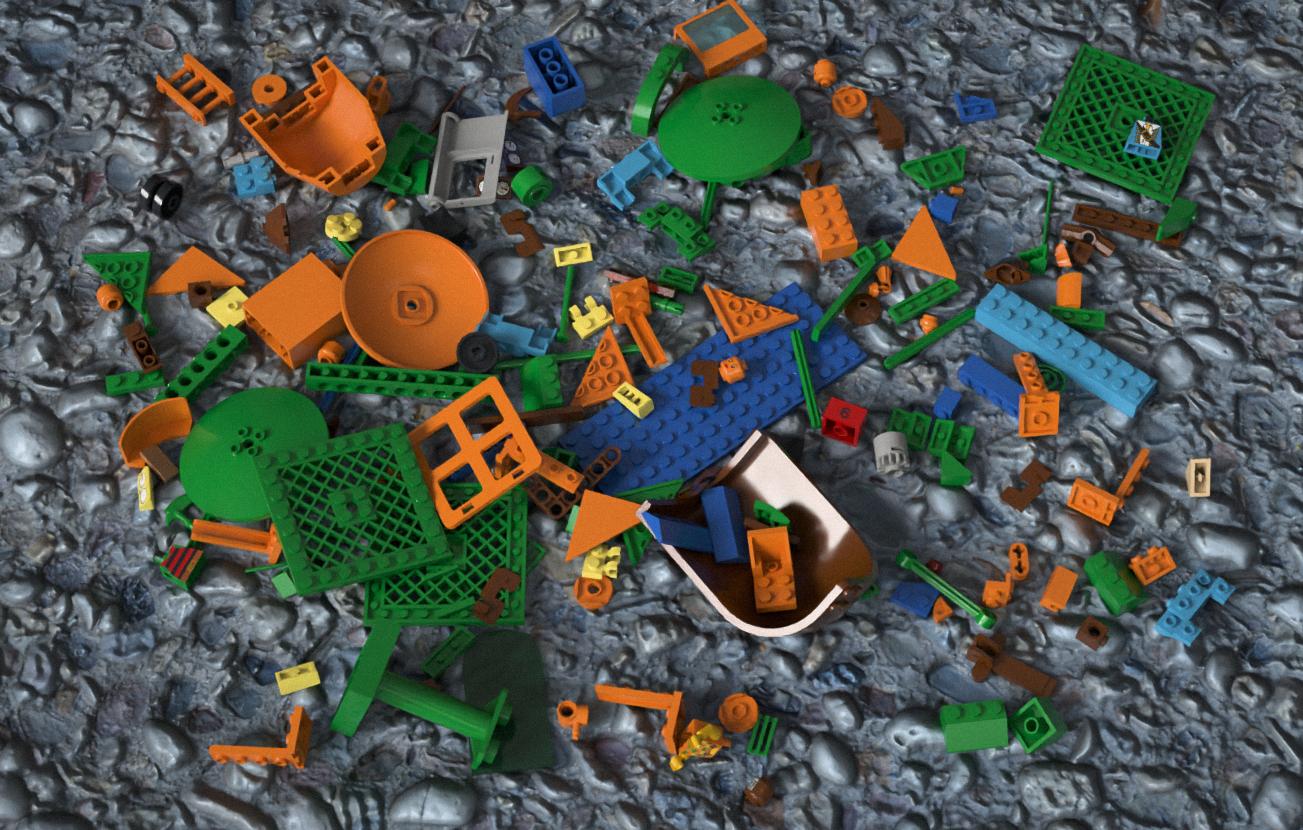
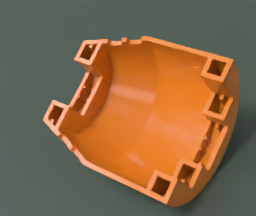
[239,56,386,196]

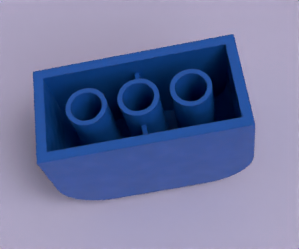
[523,35,585,118]

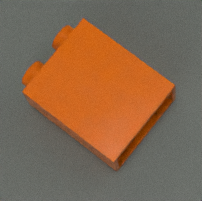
[241,252,348,370]

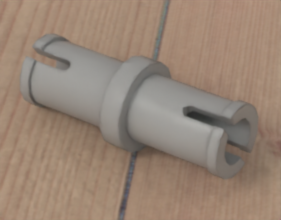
[222,148,260,170]

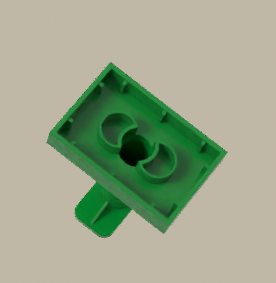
[329,616,514,770]

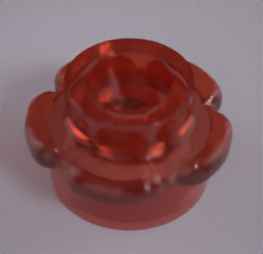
[925,558,944,574]

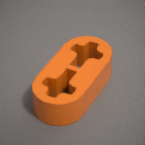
[1008,543,1029,581]

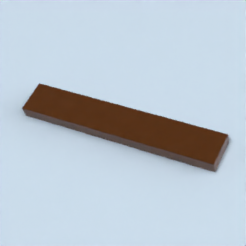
[1072,203,1184,248]
[468,405,584,435]

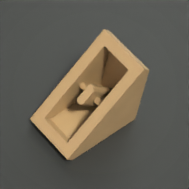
[1185,458,1211,497]

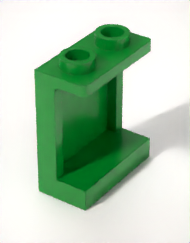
[421,564,476,619]

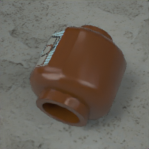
[744,775,775,808]

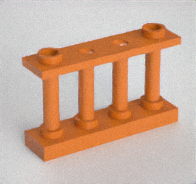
[155,53,237,127]

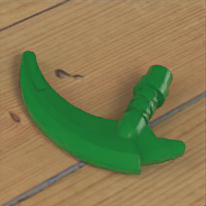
[164,494,194,530]

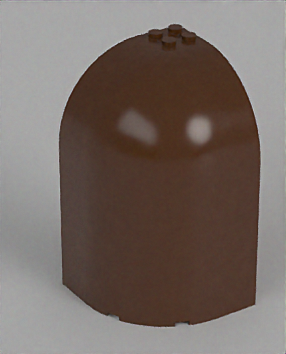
[635,429,879,637]

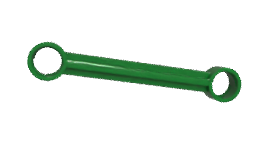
[895,548,998,630]

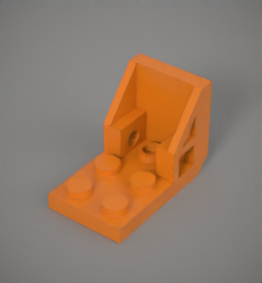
[747,526,797,614]

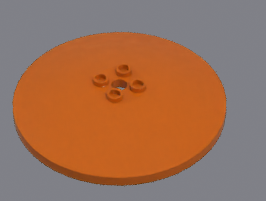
[340,229,489,371]

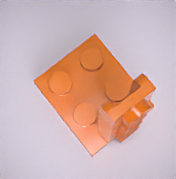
[609,276,668,368]
[1013,352,1060,437]
[495,436,585,493]
[1067,448,1150,526]
[190,519,282,564]
[595,684,687,754]
[209,706,313,769]

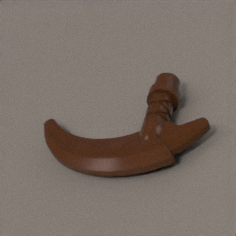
[505,87,542,127]

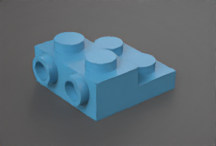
[233,155,277,199]

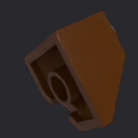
[262,203,291,254]

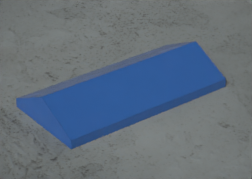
[700,486,751,564]
[641,511,713,553]

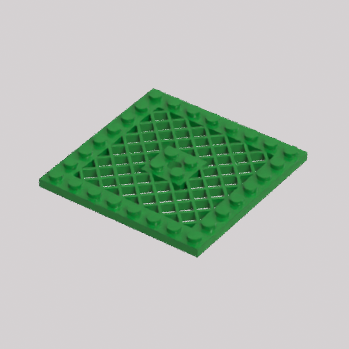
[1035,43,1216,205]
[252,422,453,598]
[363,483,528,626]

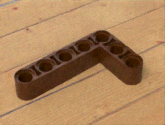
[520,446,621,520]

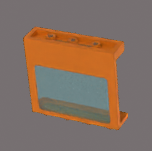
[674,0,767,80]

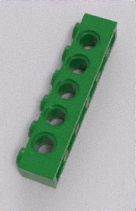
[153,324,249,406]

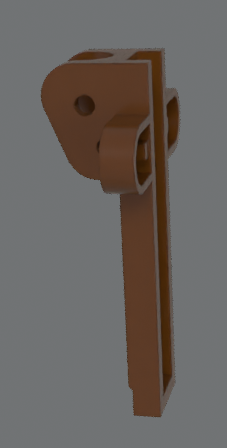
[966,633,1058,698]

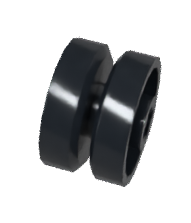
[139,173,184,220]
[456,331,500,374]

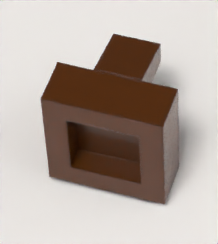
[802,160,824,187]
[1069,240,1095,266]

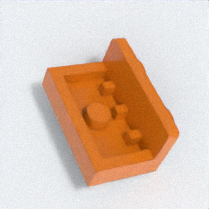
[981,572,1014,608]

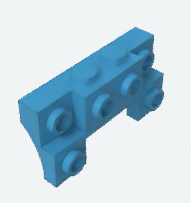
[597,139,675,212]
[474,311,558,358]
[1154,569,1236,647]

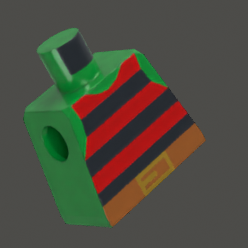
[155,545,207,591]

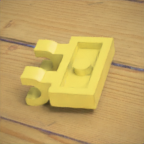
[569,295,614,340]
[582,544,621,579]

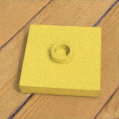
[206,286,248,328]

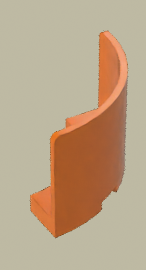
[118,397,194,468]

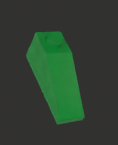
[1155,197,1198,241]

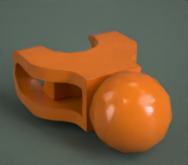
[365,76,392,126]

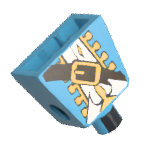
[1123,116,1161,160]

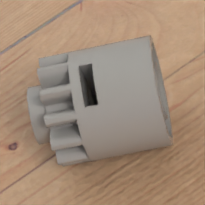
[873,432,910,478]

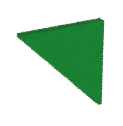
[82,251,153,314]
[611,478,684,567]

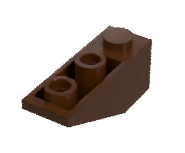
[870,97,905,151]
[122,320,163,375]

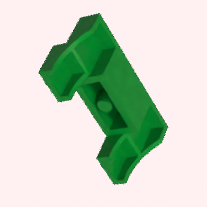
[371,121,437,196]
[637,200,716,263]

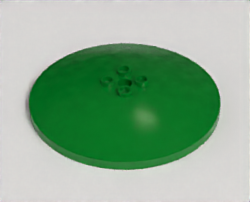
[658,75,802,182]
[179,387,330,523]

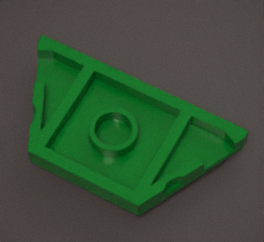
[900,145,966,191]

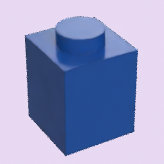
[929,193,958,224]
[933,386,962,420]

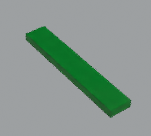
[811,258,877,342]

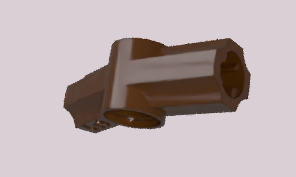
[1061,223,1118,259]

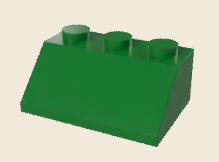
[519,354,563,412]
[1083,551,1150,617]
[940,699,1008,754]

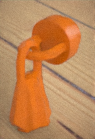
[867,266,892,297]

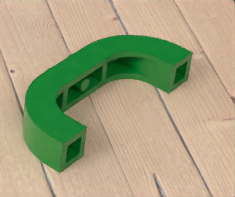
[631,42,689,137]

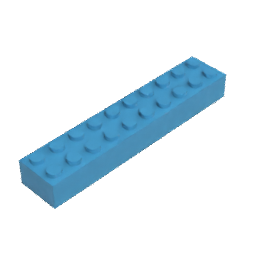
[974,283,1157,418]

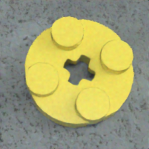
[325,212,362,241]

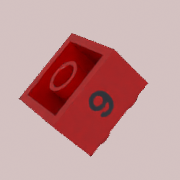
[821,397,868,448]

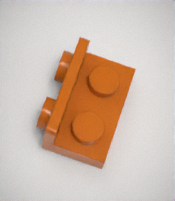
[1126,545,1176,586]

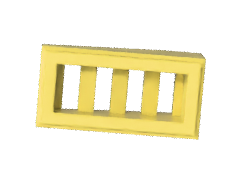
[612,382,654,419]

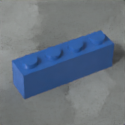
[957,354,1026,419]

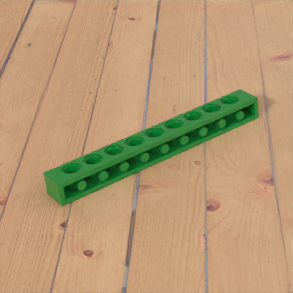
[305,362,499,403]

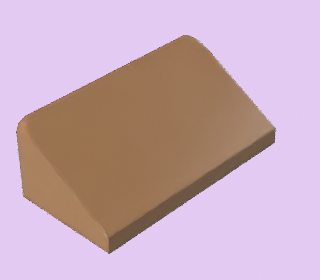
[140,444,180,484]

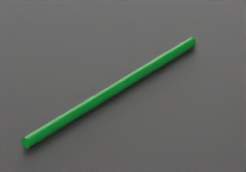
[1042,181,1054,245]
[245,553,340,573]

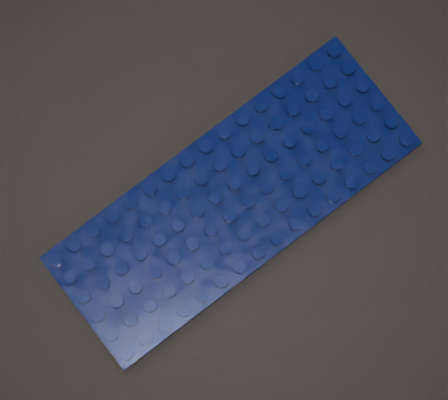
[558,281,867,496]

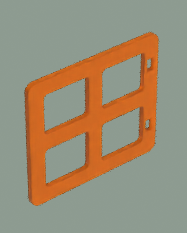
[407,377,544,529]

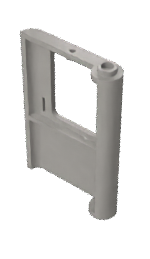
[427,110,509,211]

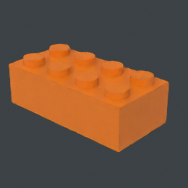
[800,184,858,263]

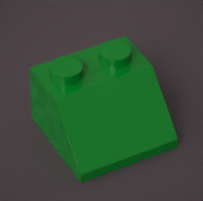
[1007,697,1069,755]

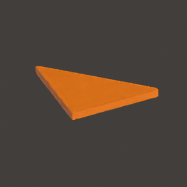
[891,205,957,281]
[147,246,246,298]
[703,284,799,345]
[570,325,636,409]
[565,489,641,563]

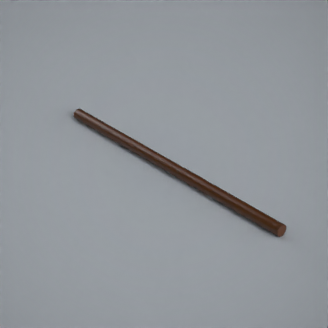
[427,85,466,135]

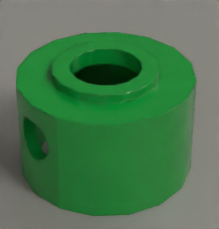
[511,165,553,207]

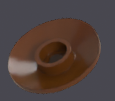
[844,293,881,326]

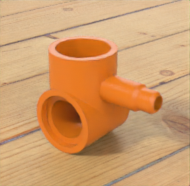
[557,701,589,741]

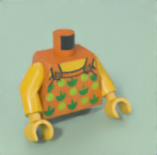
[669,719,731,771]

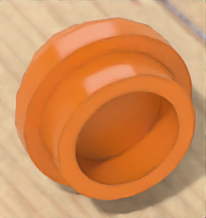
[920,315,939,335]

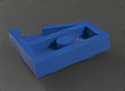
[954,92,997,124]
[890,582,941,618]

